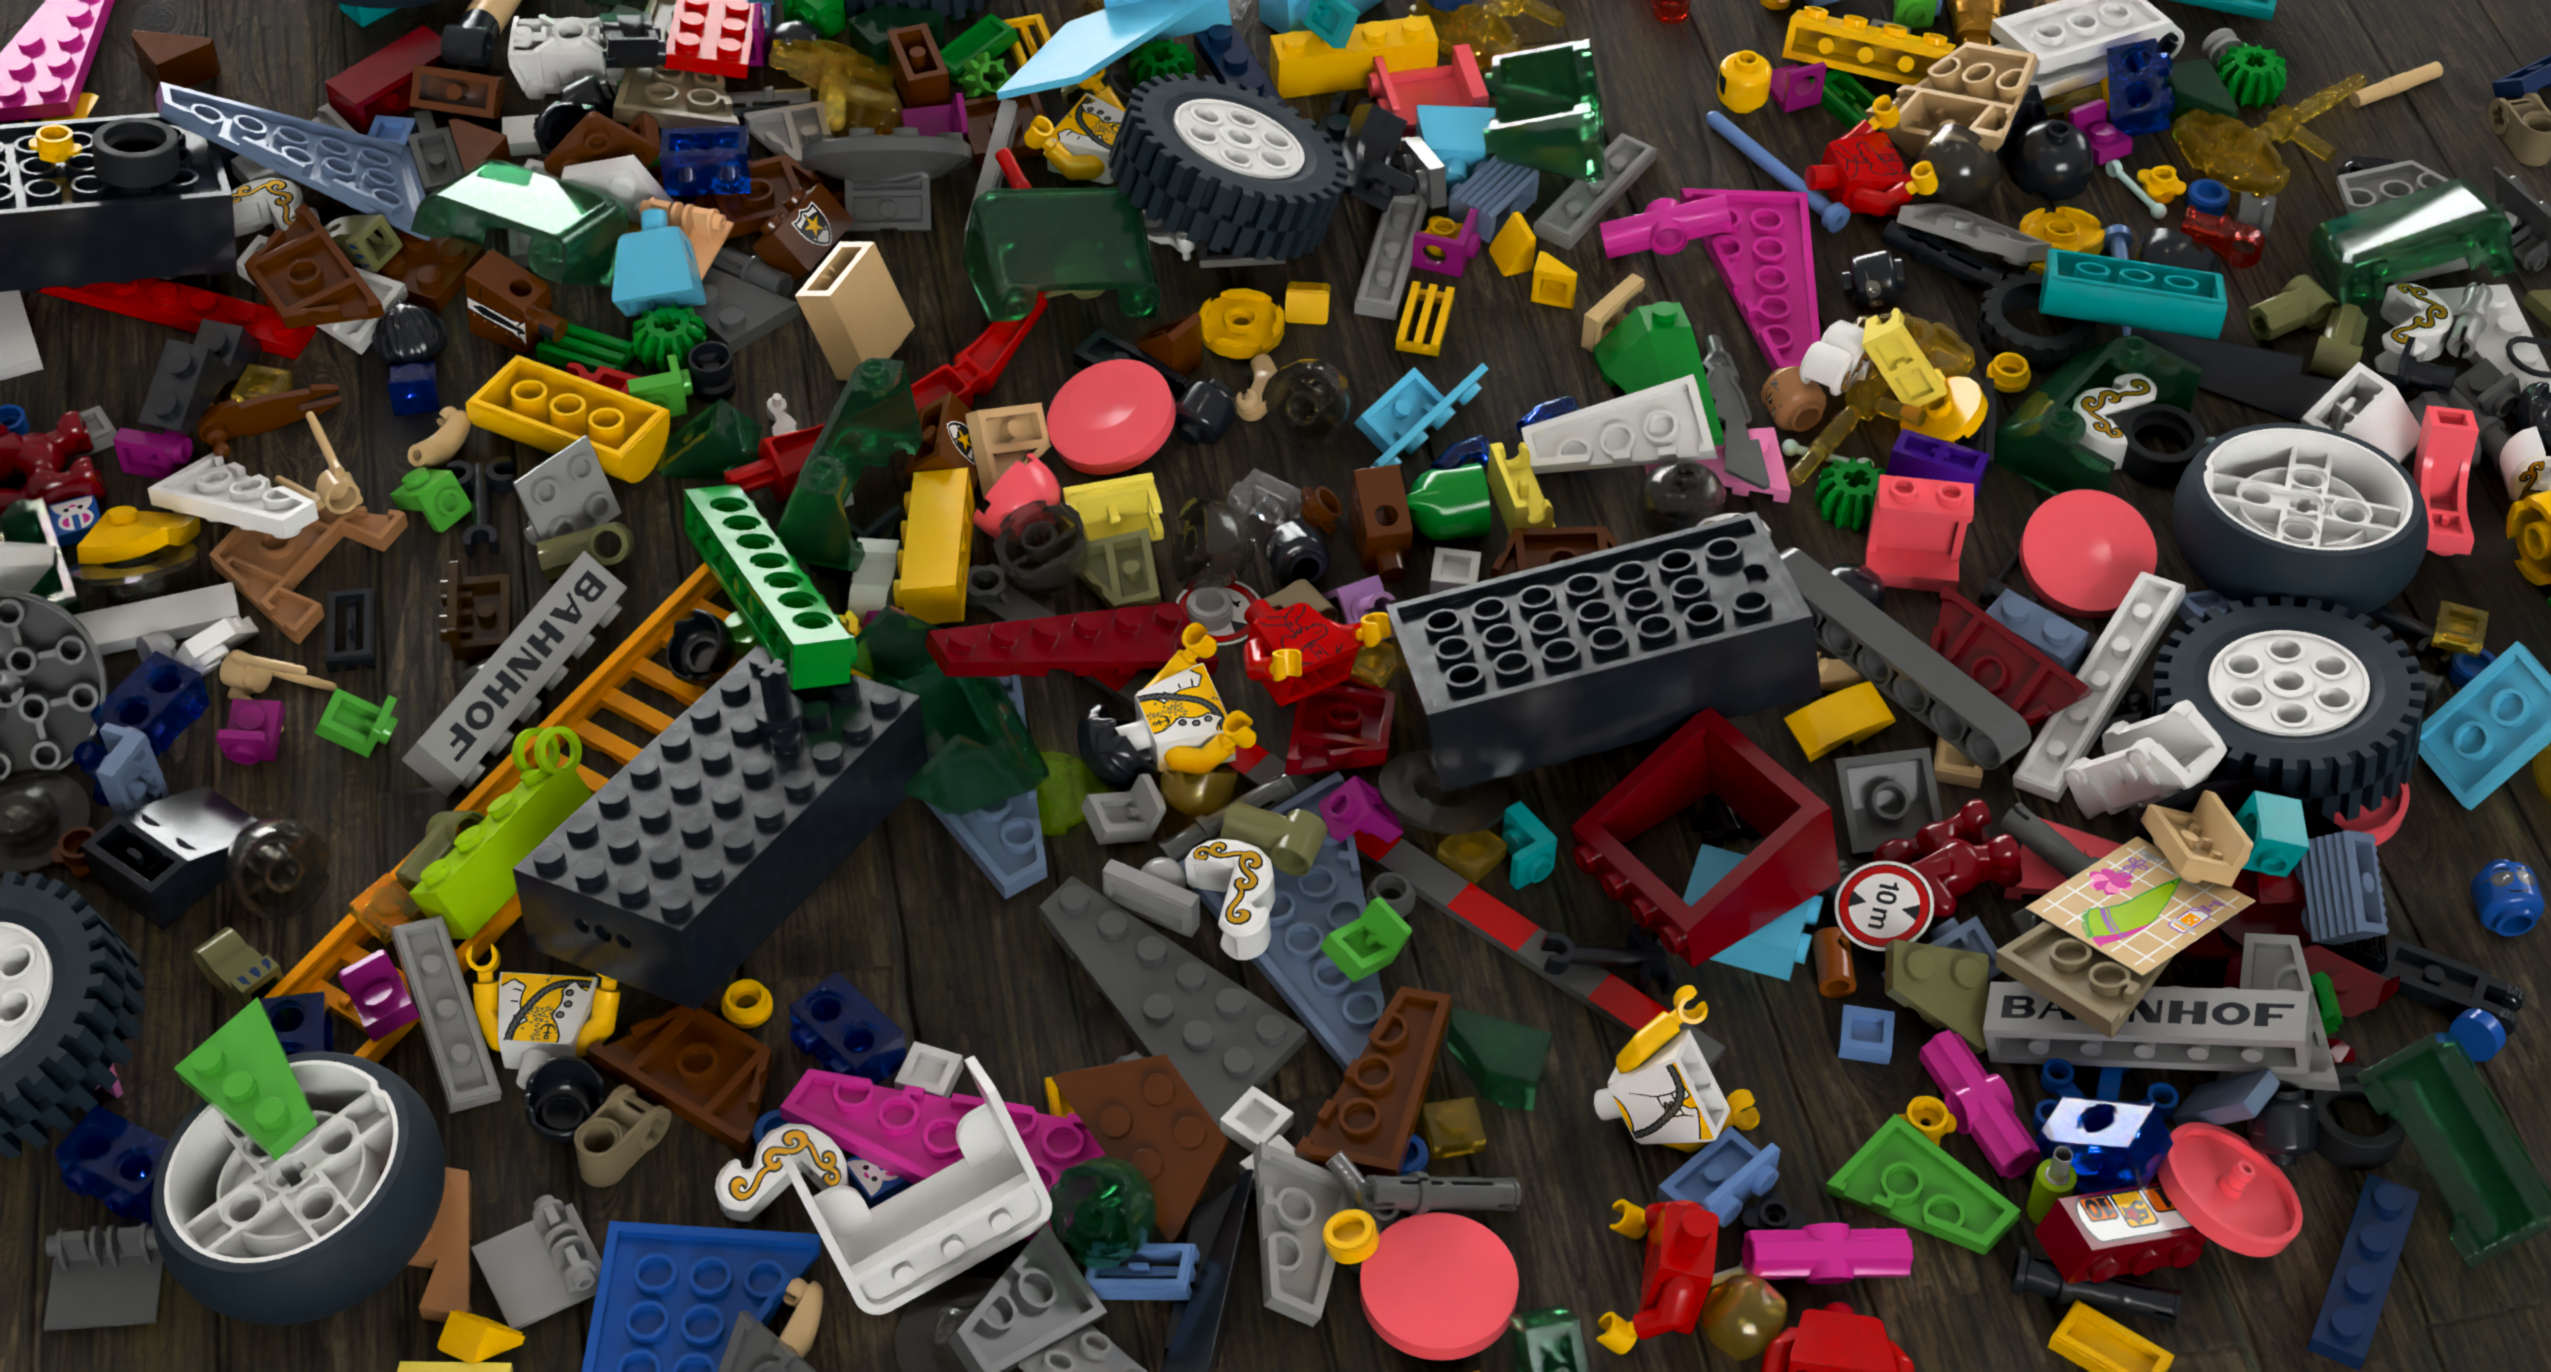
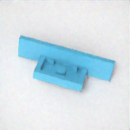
[1354,363,1489,468]

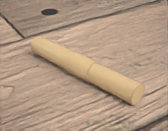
[2349,61,2443,108]

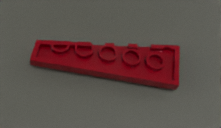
[925,602,1219,677]

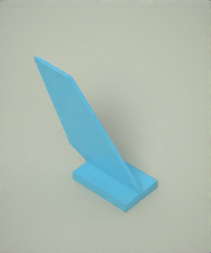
[996,0,1232,100]
[2418,641,2551,811]

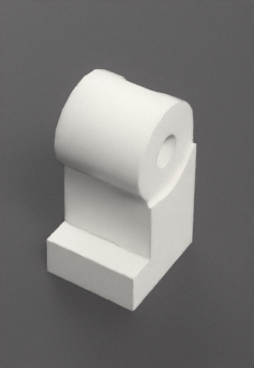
[848,537,901,624]

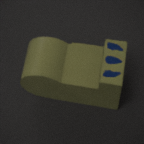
[324,215,404,273]
[192,927,284,1011]

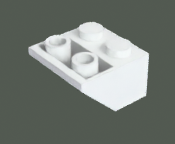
[2300,362,2421,464]

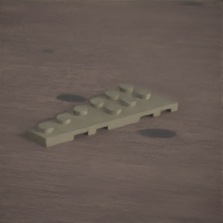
[613,0,739,138]
[1996,920,2174,1039]

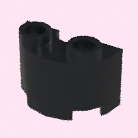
[599,12,666,68]

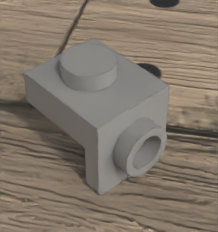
[1081,774,1166,845]

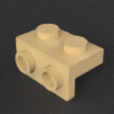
[2141,790,2253,887]

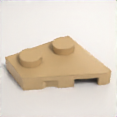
[965,403,1051,500]

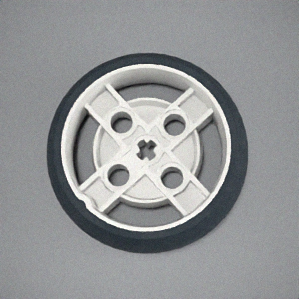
[2173,423,2429,619]
[151,1052,445,1325]

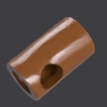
[1811,927,1857,998]

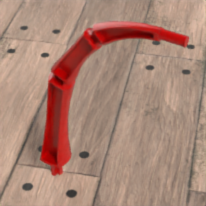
[723,148,1054,503]

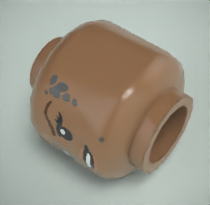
[1760,366,1826,432]

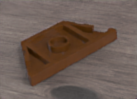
[695,154,845,239]
[244,203,385,329]
[1489,526,1617,579]
[586,1005,773,1155]
[1051,1054,1230,1243]

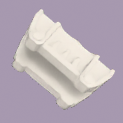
[508,14,626,99]
[2063,700,2227,819]

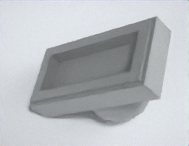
[1102,857,1200,938]

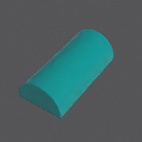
[2039,248,2228,340]

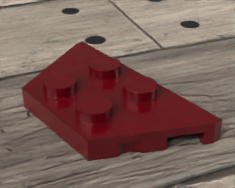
[1930,584,2094,727]
[1285,673,1396,776]

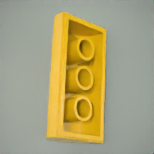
[465,355,670,483]

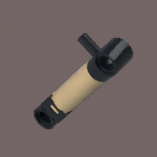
[441,0,522,74]

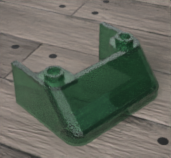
[1994,335,2203,496]
[851,604,1050,816]
[2355,1032,2551,1269]

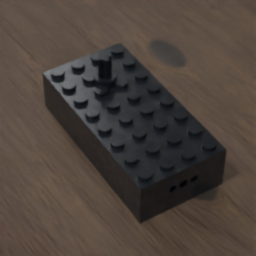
[0,113,237,292]
[1386,511,1822,792]
[513,644,930,1010]

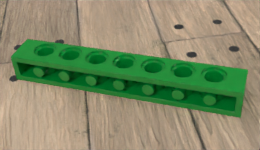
[684,484,857,690]

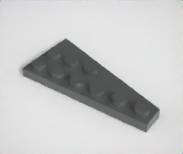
[1039,876,1307,1128]

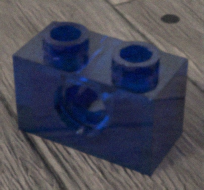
[2035,1097,2174,1188]

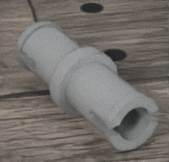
[2446,282,2493,358]

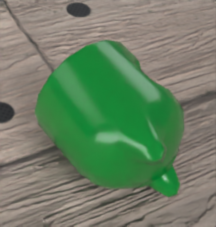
[1406,463,1491,542]

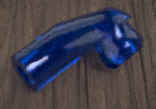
[1516,395,1581,437]
[1430,434,1490,470]
[73,741,110,806]

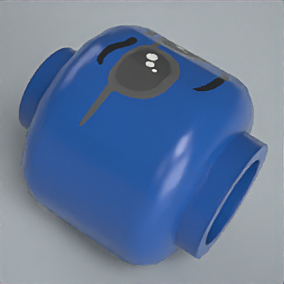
[2470,859,2545,936]

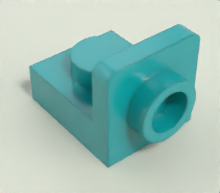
[1303,0,1360,48]
[1502,801,1557,890]

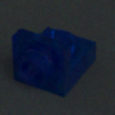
[387,361,440,416]

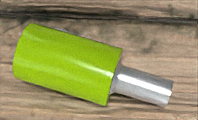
[2026,1146,2077,1225]

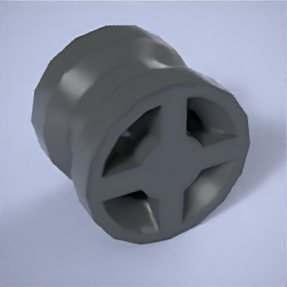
[2233,191,2276,238]

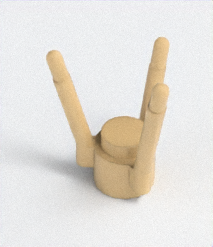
[274,411,363,514]
[219,649,337,732]

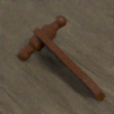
[197,384,343,459]

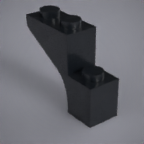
[138,318,263,435]

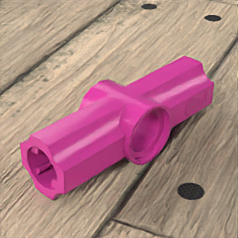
[1600,194,1733,259]
[1919,1030,2041,1180]
[1742,1223,1913,1285]

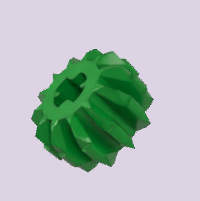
[1127,37,1196,89]
[2215,42,2287,109]
[632,302,707,373]
[1814,456,1886,533]

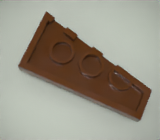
[1294,986,1452,1176]

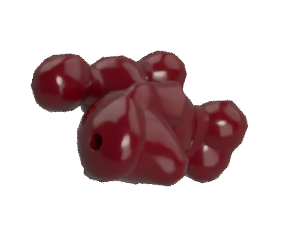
[0,410,107,522]
[1872,798,2022,918]

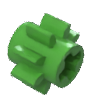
[957,52,1012,99]

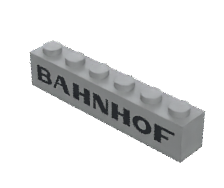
[401,551,627,797]
[1983,981,2313,1074]

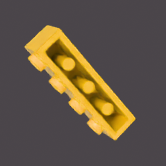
[1782,6,1956,86]
[1270,15,1439,99]
[893,467,976,626]

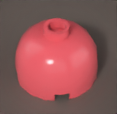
[972,453,1061,545]

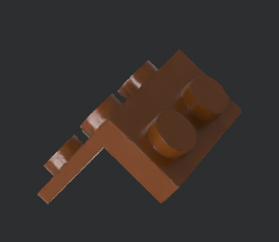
[544,111,662,179]

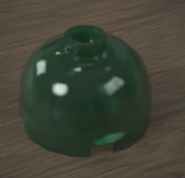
[1048,1155,1157,1269]

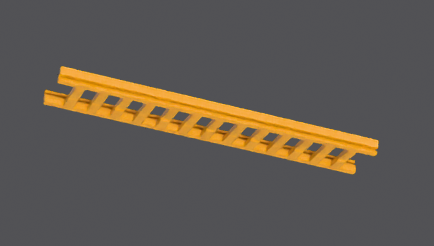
[261,562,745,1064]

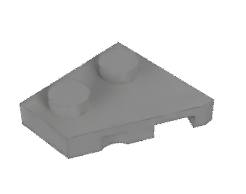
[743,101,832,171]

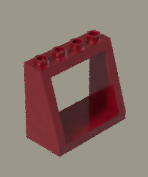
[1571,707,1841,968]

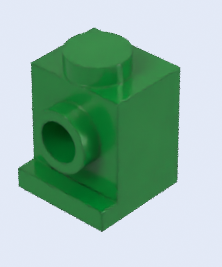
[782,0,846,40]

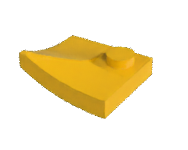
[77,506,201,564]

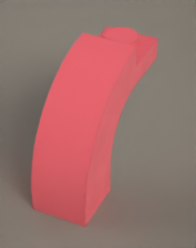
[2413,405,2479,556]

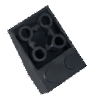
[81,785,275,930]

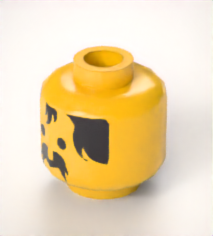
[1716,50,1772,113]

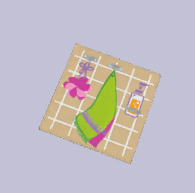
[2025,836,2255,976]

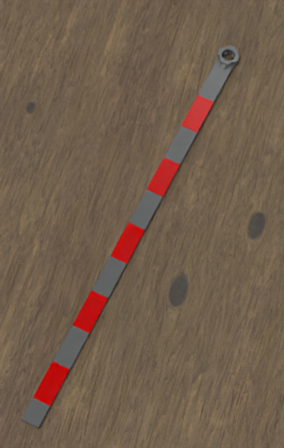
[966,564,1726,1069]

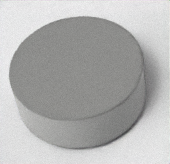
[1186,586,1233,631]

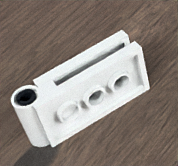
[1990,0,2185,100]

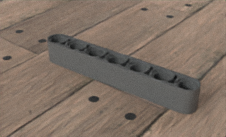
[1779,547,2031,770]

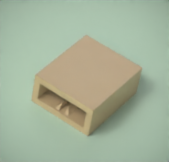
[795,242,915,382]

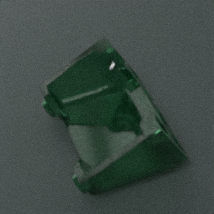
[1483,39,1606,183]
[411,159,628,287]
[2309,178,2515,315]
[962,187,1160,322]
[775,358,924,572]

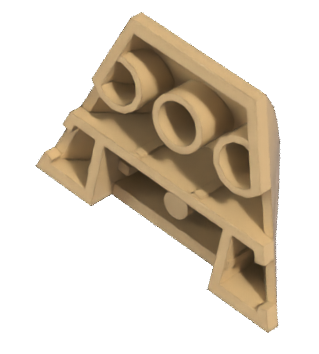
[1865,42,2038,170]

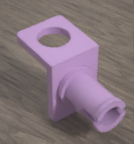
[1322,574,1396,648]

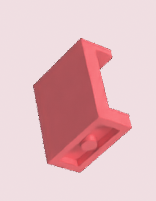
[1367,44,1489,138]
[1864,474,1974,592]

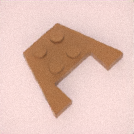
[209,506,408,644]
[380,1167,472,1323]

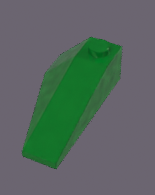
[1592,301,1724,446]

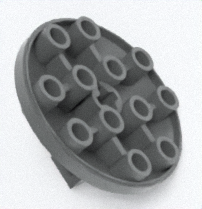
[801,127,972,233]
[0,590,108,785]

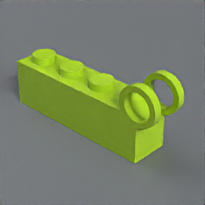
[409,726,593,939]

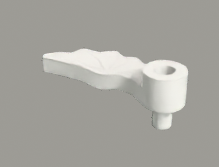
[1135,230,1195,261]
[766,393,797,436]

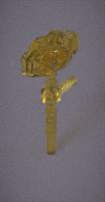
[1408,0,1565,70]
[769,39,896,131]
[2172,73,2367,198]
[1787,313,1975,486]

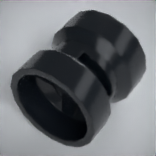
[688,341,737,404]

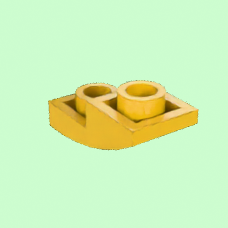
[1784,681,1896,763]

